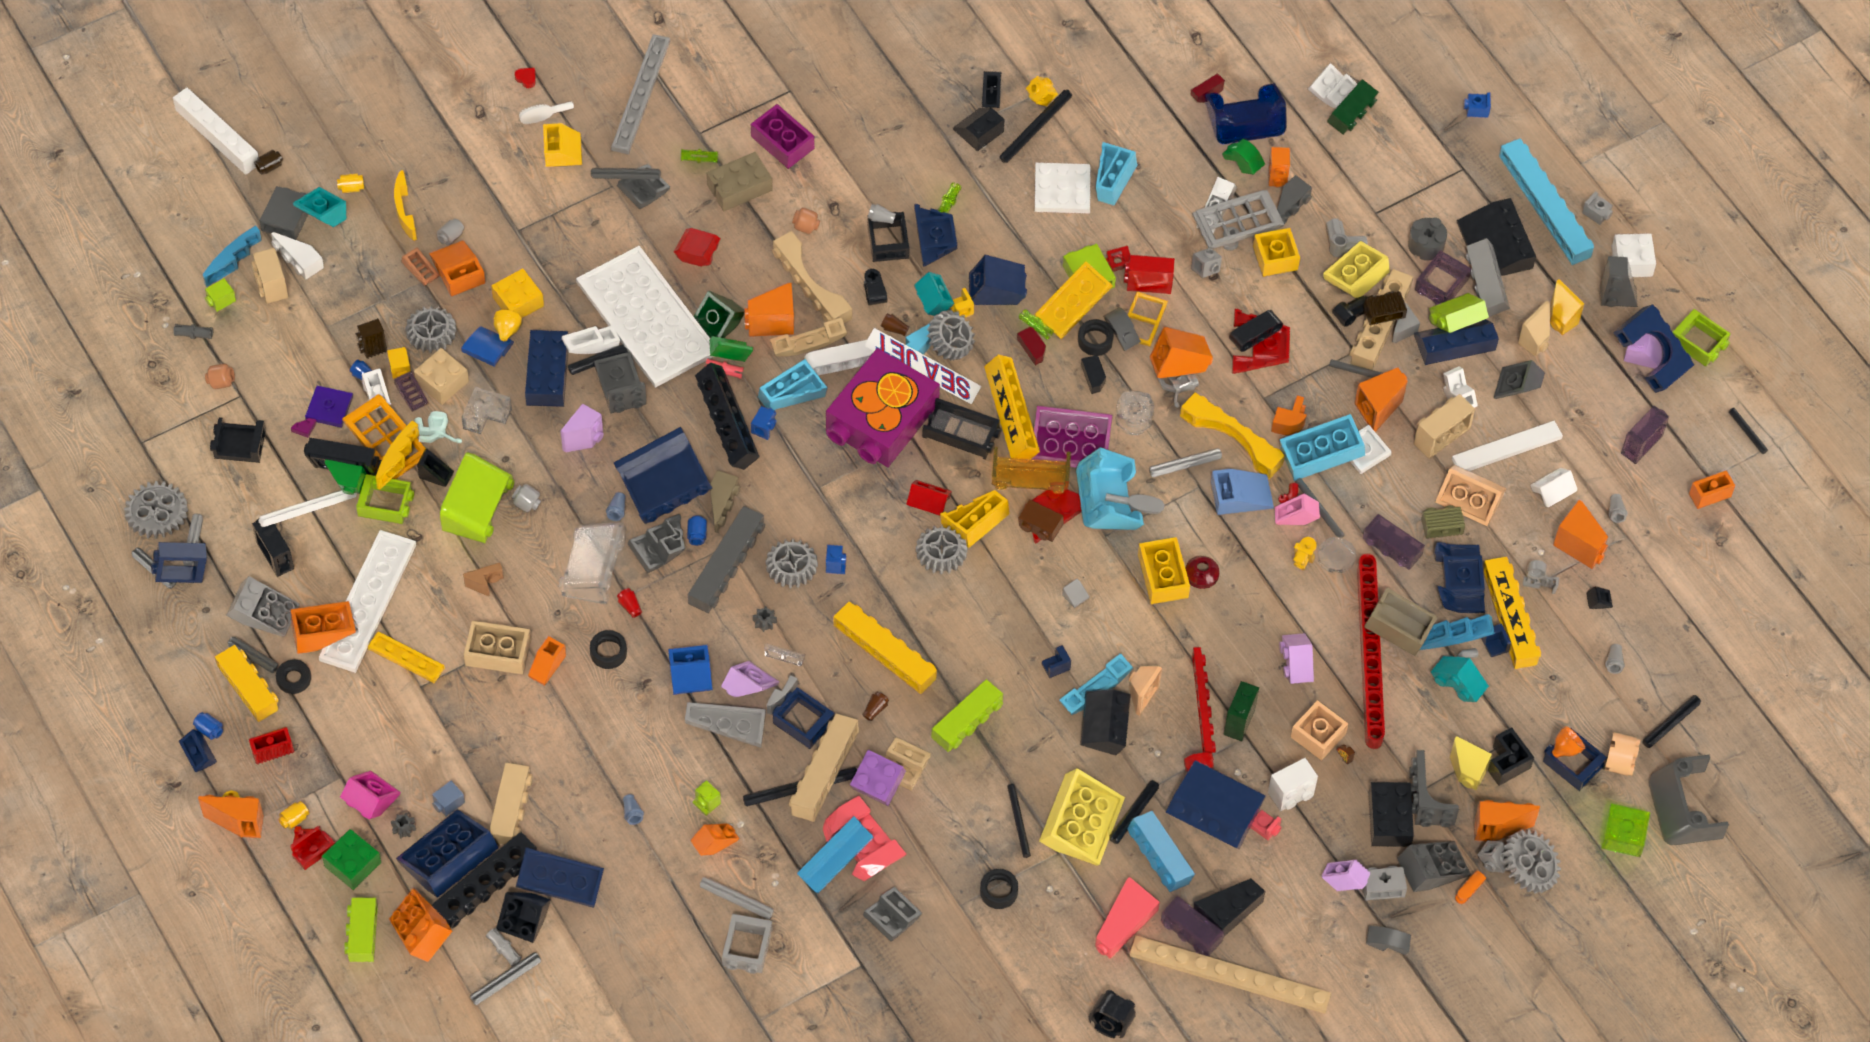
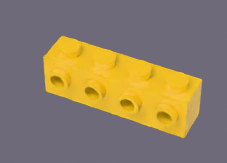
[214,645,279,722]

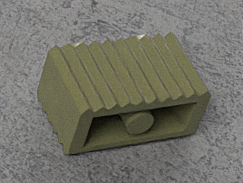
[1421,505,1465,539]

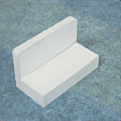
[1530,468,1577,507]

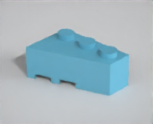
[758,359,827,410]

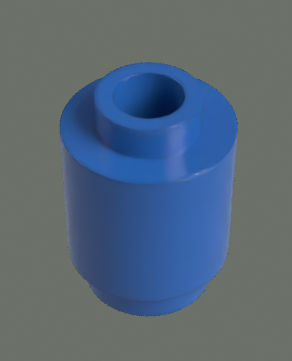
[687,516,707,546]
[193,712,223,740]

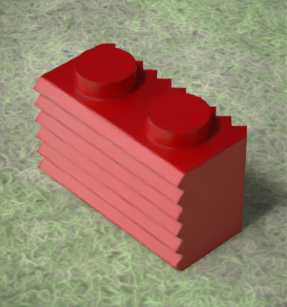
[248,727,294,765]

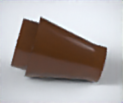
[881,313,910,336]
[862,691,889,721]

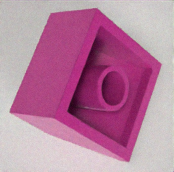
[340,771,401,819]

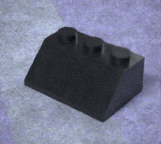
[1080,689,1131,756]

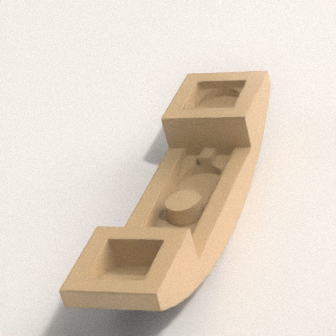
[770,318,847,356]

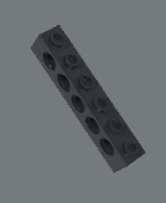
[695,362,760,470]
[431,832,537,928]

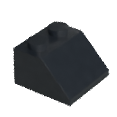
[953,108,1005,152]

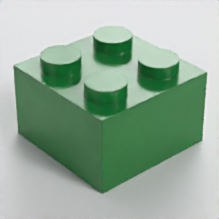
[322,829,381,890]

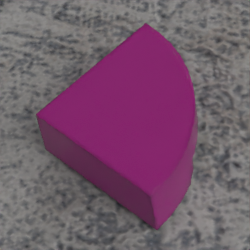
[291,418,317,438]

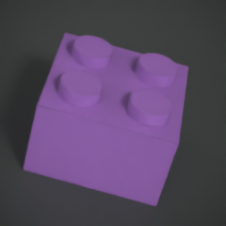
[850,750,906,806]

